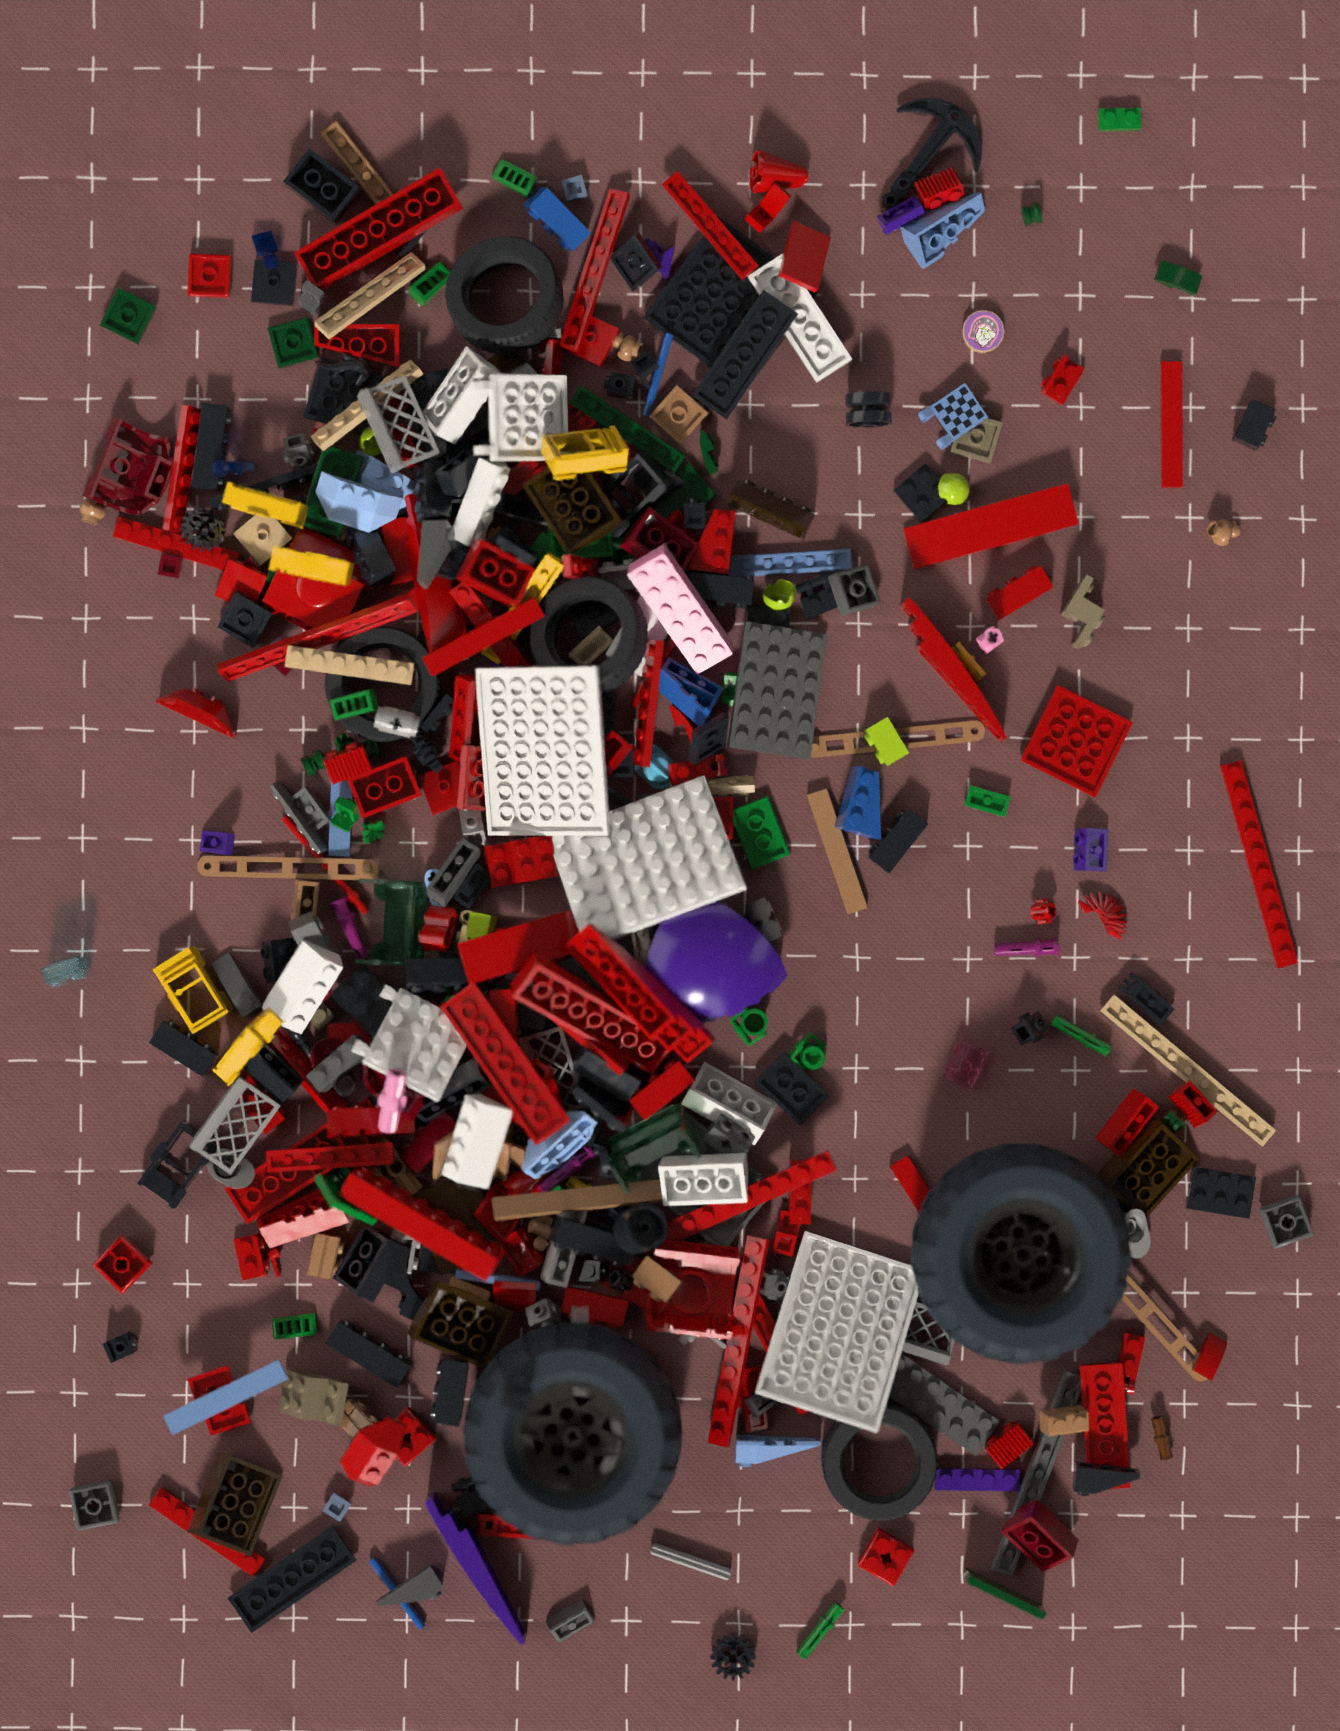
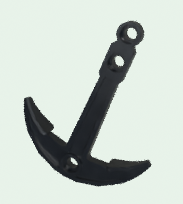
[882,99,982,210]

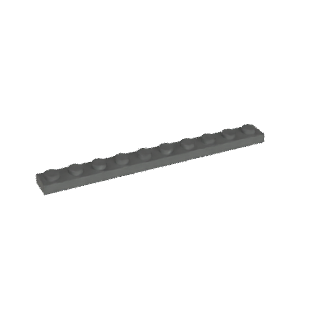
[991,1370,1081,1577]

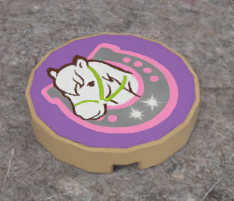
[962,310,1004,353]

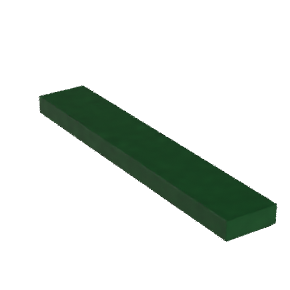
[569,385,686,474]

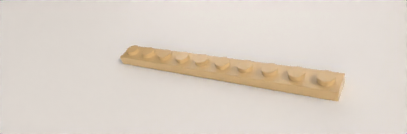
[1100,995,1276,1147]

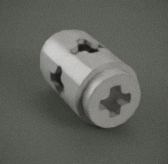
[374,706,420,738]
[746,897,782,942]

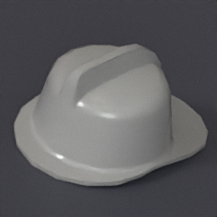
[207,1148,255,1188]
[1123,1209,1151,1258]

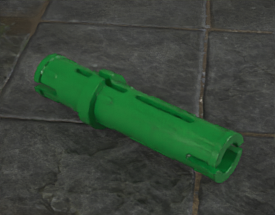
[1050,1014,1112,1057]
[796,1601,845,1660]

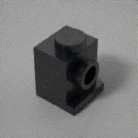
[604,372,636,400]
[103,1332,138,1363]

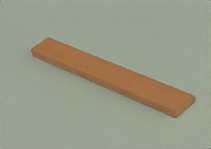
[492,1179,663,1220]

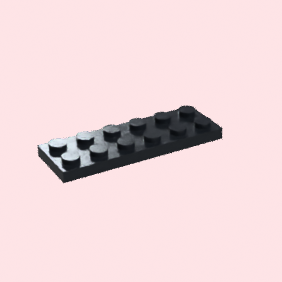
[692,290,798,420]
[228,1525,357,1633]

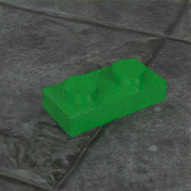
[1098,108,1141,132]
[964,785,1011,817]

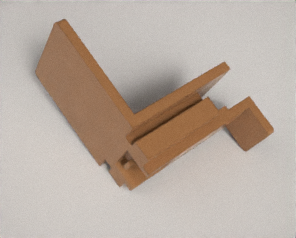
[432,1131,527,1181]

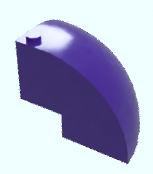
[644,901,788,1023]

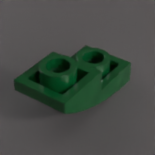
[1154,260,1203,296]
[700,430,719,477]

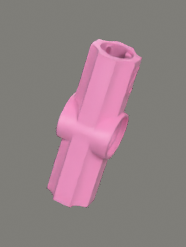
[976,626,1004,653]
[378,1068,407,1133]

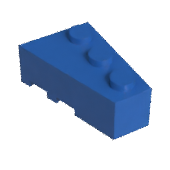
[522,187,591,251]
[658,657,724,726]
[835,766,881,840]

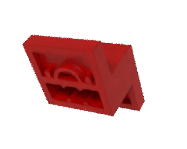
[484,836,558,888]
[187,1365,252,1436]

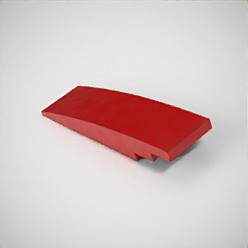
[903,484,1079,570]
[404,494,469,661]
[900,597,1007,742]
[457,909,632,984]
[564,922,716,1063]
[225,1096,384,1224]

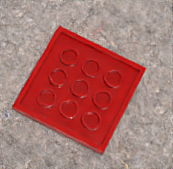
[1019,685,1133,798]

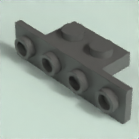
[270,781,332,854]

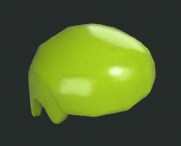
[359,426,382,456]
[938,473,970,505]
[763,579,796,610]

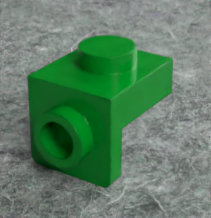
[722,672,737,706]
[330,796,359,833]

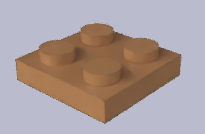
[649,386,708,445]

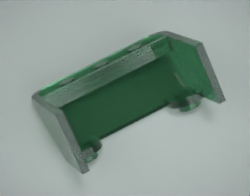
[355,878,427,966]
[607,1104,701,1195]

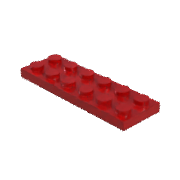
[1080,1361,1131,1489]

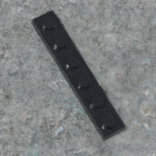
[209,463,318,511]

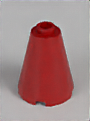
[749,150,809,193]
[498,1168,556,1196]

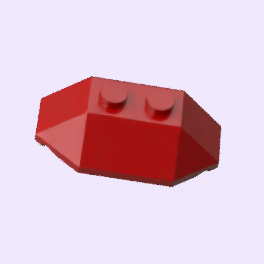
[156,687,236,739]
[340,1417,407,1486]

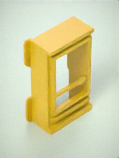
[541,425,628,480]
[222,482,309,529]
[269,546,354,585]
[152,946,233,1034]
[213,1007,284,1087]

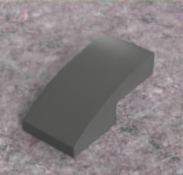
[298,280,324,316]

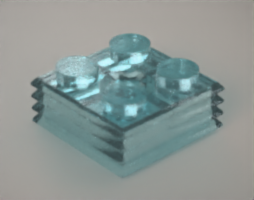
[40,956,91,988]

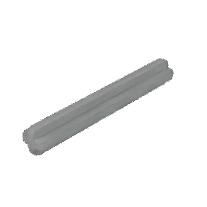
[650,1543,731,1580]

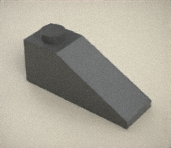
[418,520,455,588]
[211,953,263,1017]
[375,1565,444,1606]

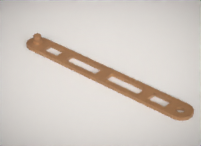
[811,721,985,758]
[197,856,378,880]
[1122,1275,1207,1381]

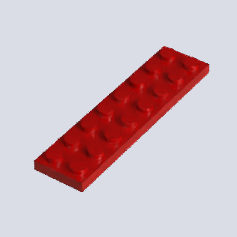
[440,983,572,1146]

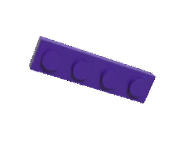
[934,1468,1020,1491]

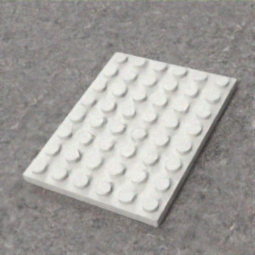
[475,666,610,836]
[552,775,746,940]
[755,1231,919,1433]

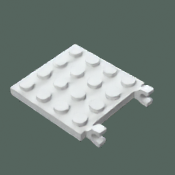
[472,375,568,461]
[351,985,467,1102]

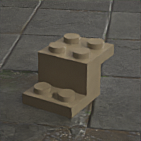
[1060,575,1105,650]
[279,1369,348,1426]

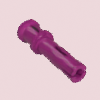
[329,896,369,960]
[994,937,1059,957]
[538,1144,595,1192]

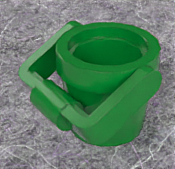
[730,1007,768,1046]
[789,1032,827,1071]

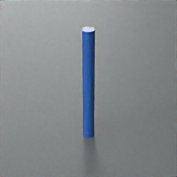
[642,333,673,416]
[369,1557,426,1630]

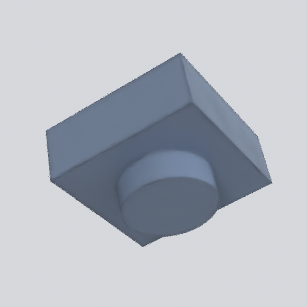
[562,175,588,202]
[322,1491,352,1522]

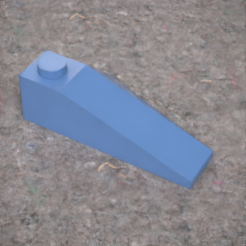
[900,192,985,269]
[735,1434,821,1467]

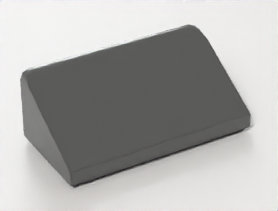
[546,1599,595,1643]

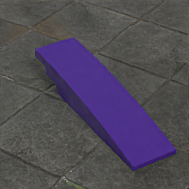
[424,1492,527,1645]

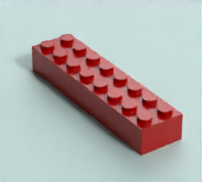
[294,167,464,291]
[510,952,669,1075]
[338,1166,506,1282]

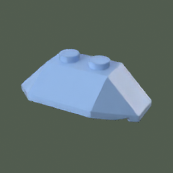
[356,450,415,516]
[315,471,403,532]
[522,1112,597,1179]

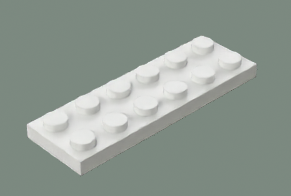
[748,254,852,383]

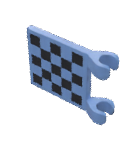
[918,383,988,450]

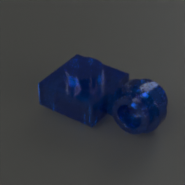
[251,230,279,270]
[212,459,254,477]

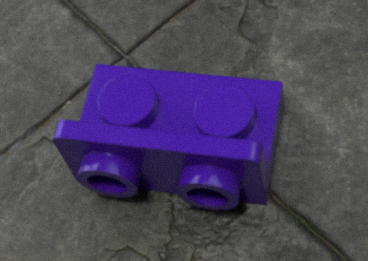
[877,197,925,234]
[1073,828,1108,872]

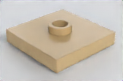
[233,515,293,566]

